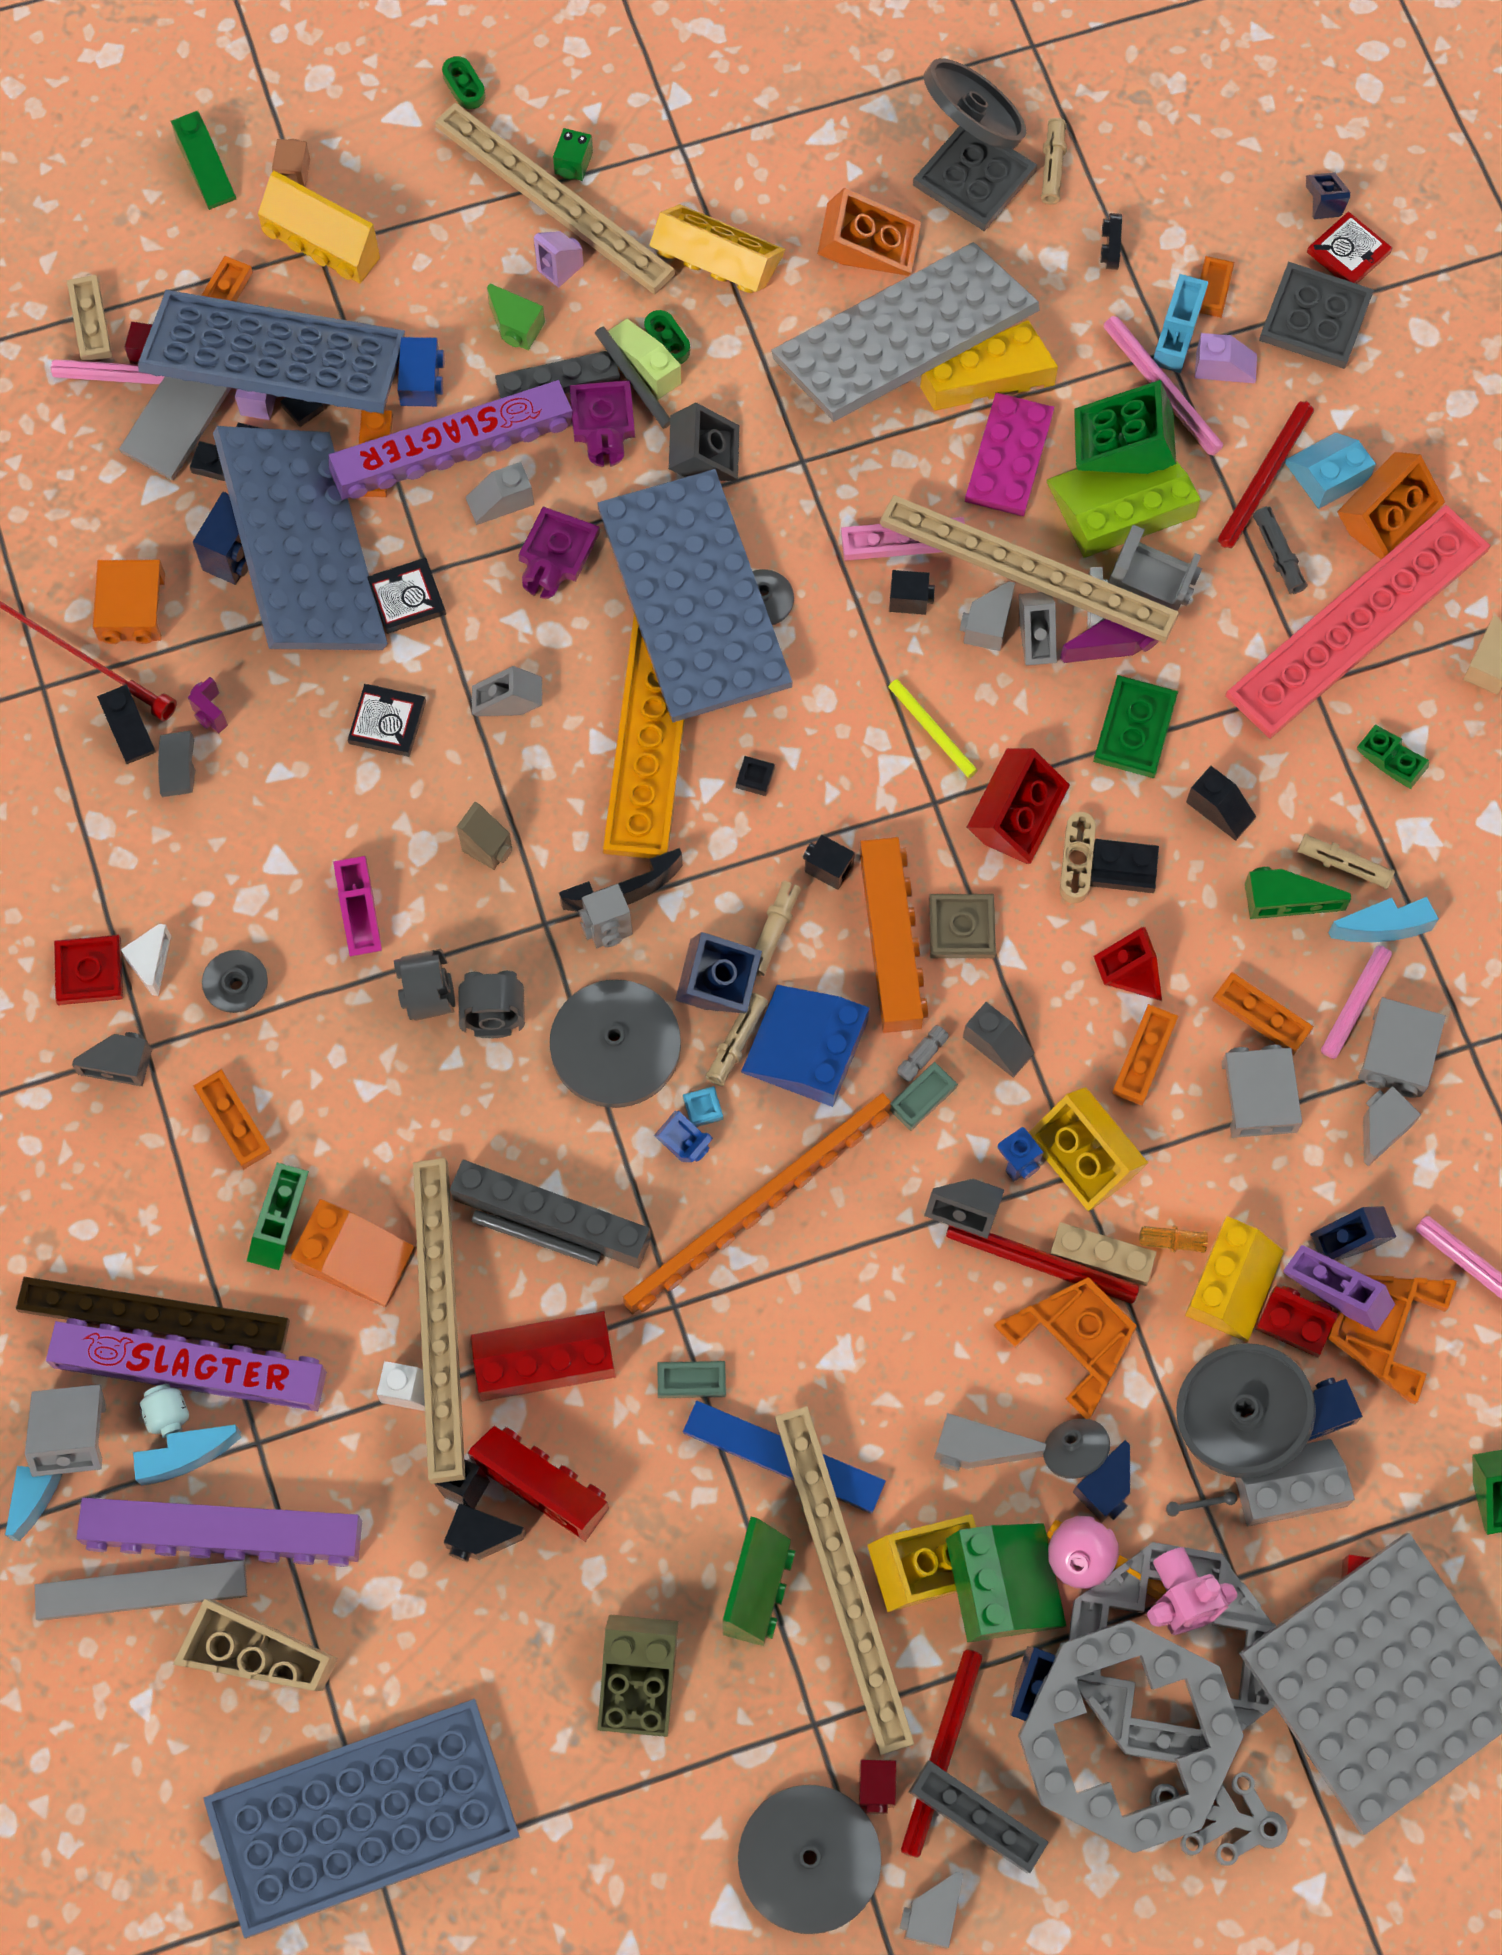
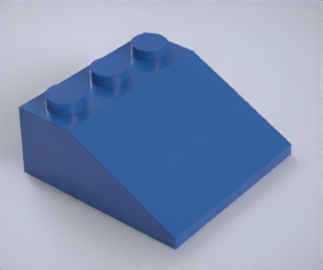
[741,985,869,1107]

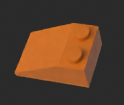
[817,188,921,276]
[290,1199,415,1307]

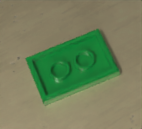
[1093,675,1178,778]

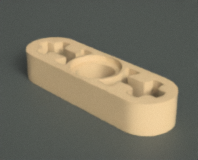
[1060,812,1096,903]

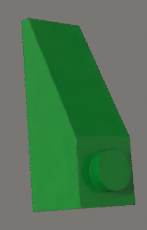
[171,110,236,210]
[1244,867,1351,919]
[247,1162,309,1270]

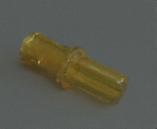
[1139,1226,1208,1253]

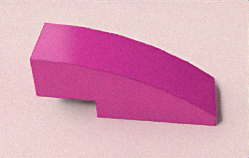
[333,856,382,957]

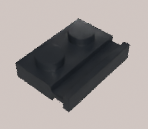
[1090,839,1159,893]

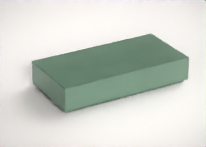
[890,1062,958,1131]
[657,1361,726,1398]

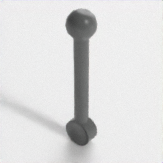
[1166,1491,1237,1517]

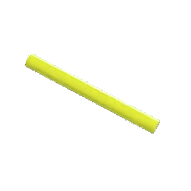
[888,679,978,778]

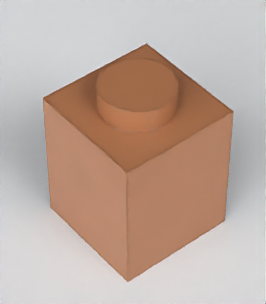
[272,139,310,187]

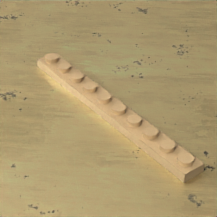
[435,103,674,295]
[880,495,1179,643]
[413,1158,466,1484]
[775,1406,914,1756]

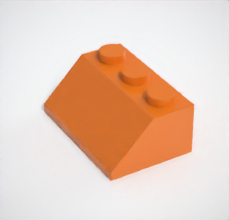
[1337,452,1445,560]

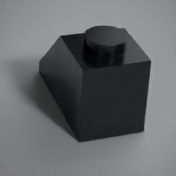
[97,684,156,764]
[1186,766,1256,841]
[443,1503,526,1562]

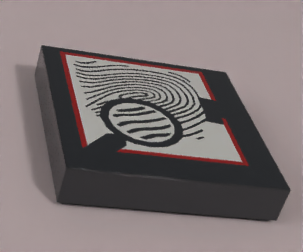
[367,558,446,634]
[348,684,426,757]

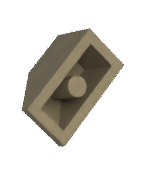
[457,802,512,870]

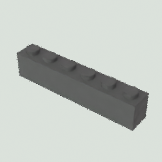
[450,1159,651,1269]

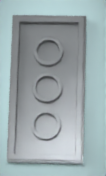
[119,377,231,481]

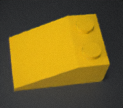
[867,1514,976,1612]

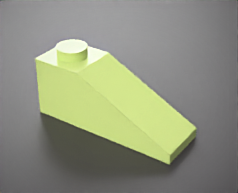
[608,319,681,400]

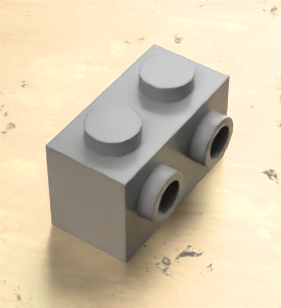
[579,884,632,948]

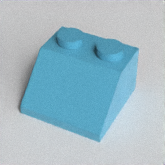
[1284,433,1376,509]

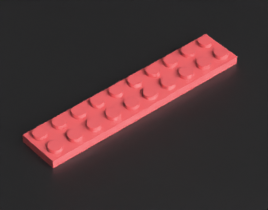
[1225,505,1491,739]

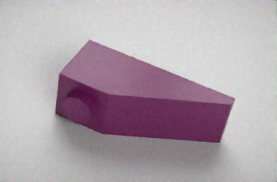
[1060,619,1158,663]

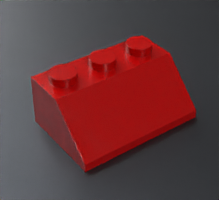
[966,748,1070,864]

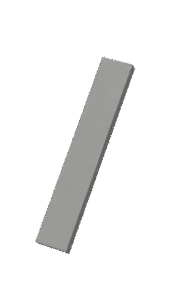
[34,1560,247,1621]

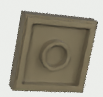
[929,894,996,958]

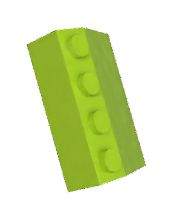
[1047,461,1201,558]

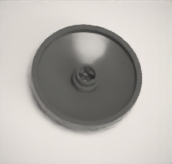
[924,58,1026,149]
[550,980,681,1108]
[1176,1343,1316,1478]
[738,1785,881,1934]

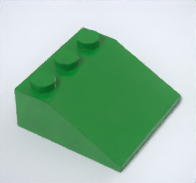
[1074,380,1176,474]
[722,1516,796,1646]
[946,1523,1067,1643]

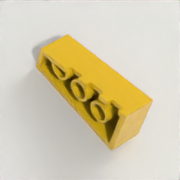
[920,320,1058,411]

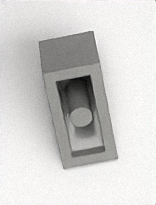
[466,462,534,525]
[960,581,1015,651]
[1019,592,1057,665]
[472,666,542,716]
[1363,1086,1421,1166]
[900,1872,963,1949]

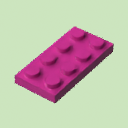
[965,393,1054,517]

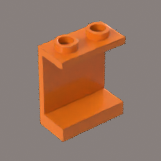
[93,559,165,644]

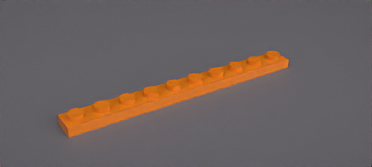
[623,1092,891,1315]

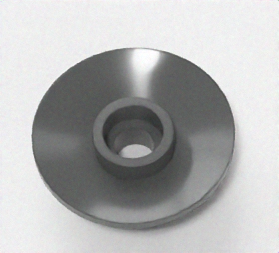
[753,569,794,625]
[202,950,268,1013]
[1043,1418,1110,1479]

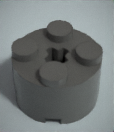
[394,949,455,1021]
[458,970,525,1038]

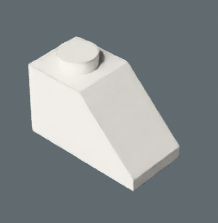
[377,1361,425,1411]

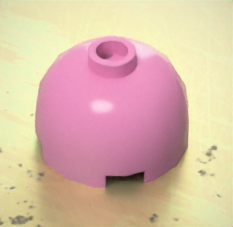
[1048,1516,1119,1589]

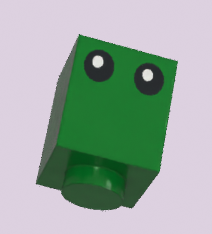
[553,128,593,181]

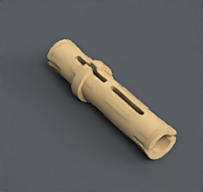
[1041,118,1067,205]
[1297,833,1395,889]
[755,881,801,976]
[705,993,768,1086]

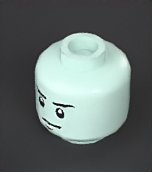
[139,1384,189,1438]

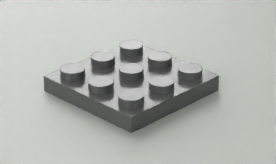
[913,126,1037,231]
[1259,262,1374,369]

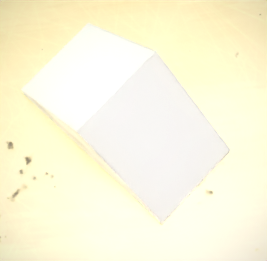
[121,924,171,996]

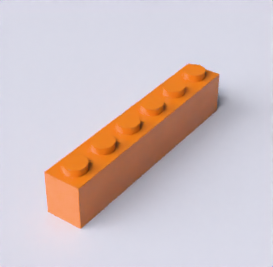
[859,837,928,1033]

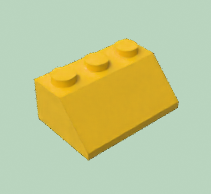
[1028,1087,1148,1211]
[1185,1216,1284,1342]

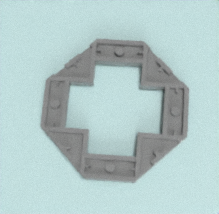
[1068,1542,1276,1763]
[1018,1620,1244,1853]

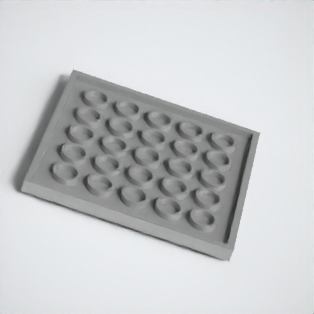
[1239,1533,1502,1835]

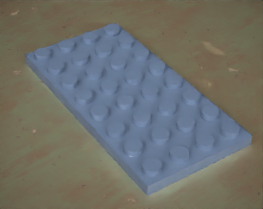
[138,290,405,414]
[213,426,388,650]
[597,469,793,723]
[203,1699,520,1939]

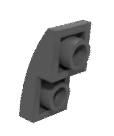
[158,731,196,797]

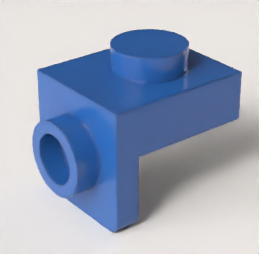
[654,1111,713,1162]
[997,1127,1043,1182]

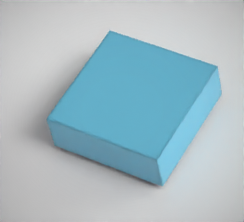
[683,1086,723,1127]

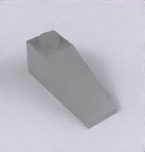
[934,1413,1047,1471]

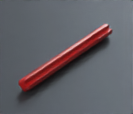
[1218,401,1314,548]
[946,1225,1139,1304]
[901,1649,983,1858]

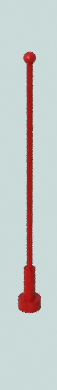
[0,601,177,721]

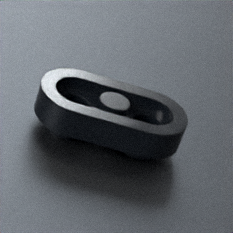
[1100,213,1122,270]

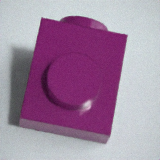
[188,677,228,734]

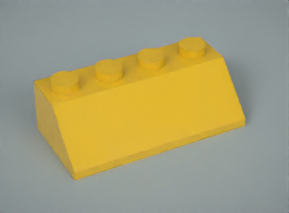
[258,170,380,284]
[649,204,786,293]

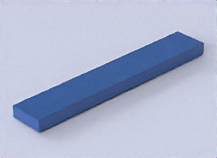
[683,1400,886,1514]

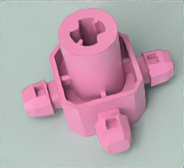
[1147,1547,1237,1635]

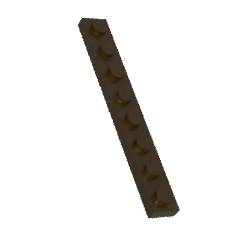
[16,1277,290,1353]

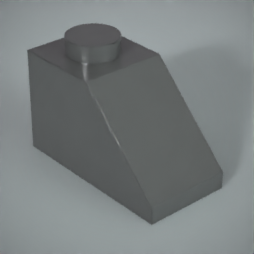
[963,1002,1035,1078]
[72,1032,152,1087]
[924,1179,1004,1238]

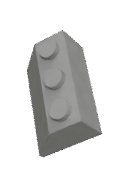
[1235,1439,1355,1527]

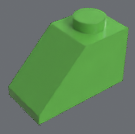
[487,284,545,351]

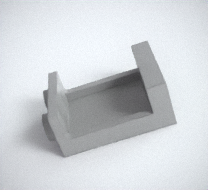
[1108,525,1202,611]
[1358,997,1446,1098]
[1222,1045,1302,1138]
[25,1384,106,1477]

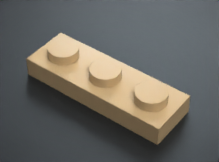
[67,275,112,362]
[1050,1222,1156,1286]

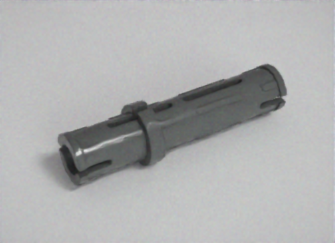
[1253,506,1308,594]

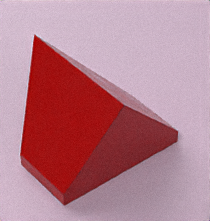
[1093,927,1162,1001]

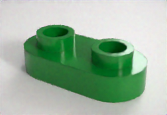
[442,56,485,109]
[644,310,690,364]

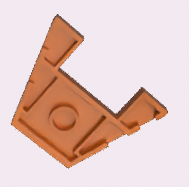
[1328,1275,1457,1405]
[994,1277,1137,1419]

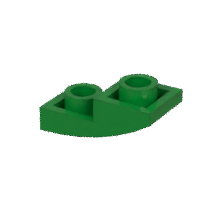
[1357,724,1429,789]

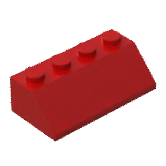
[471,1311,616,1402]
[468,1425,609,1542]

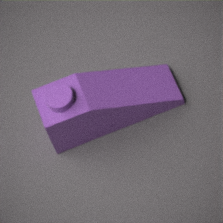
[1283,1245,1395,1332]

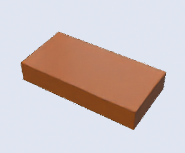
[1200,256,1235,318]

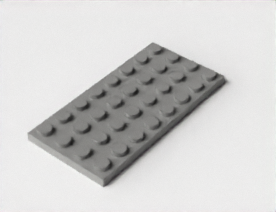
[771,242,1040,422]

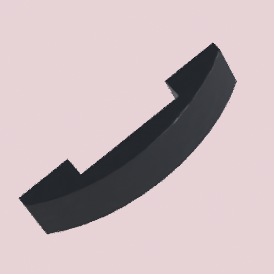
[559,848,683,912]

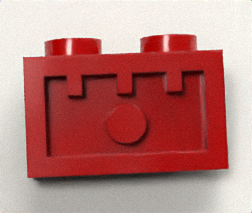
[1255,1286,1338,1358]

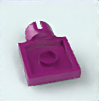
[569,380,635,467]
[518,506,600,599]

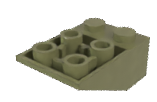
[597,1615,679,1737]

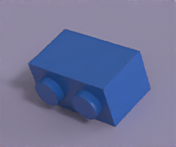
[397,337,445,407]

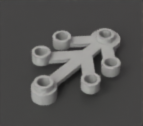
[1150,1772,1288,1866]

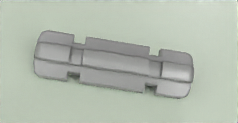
[897,1025,949,1082]

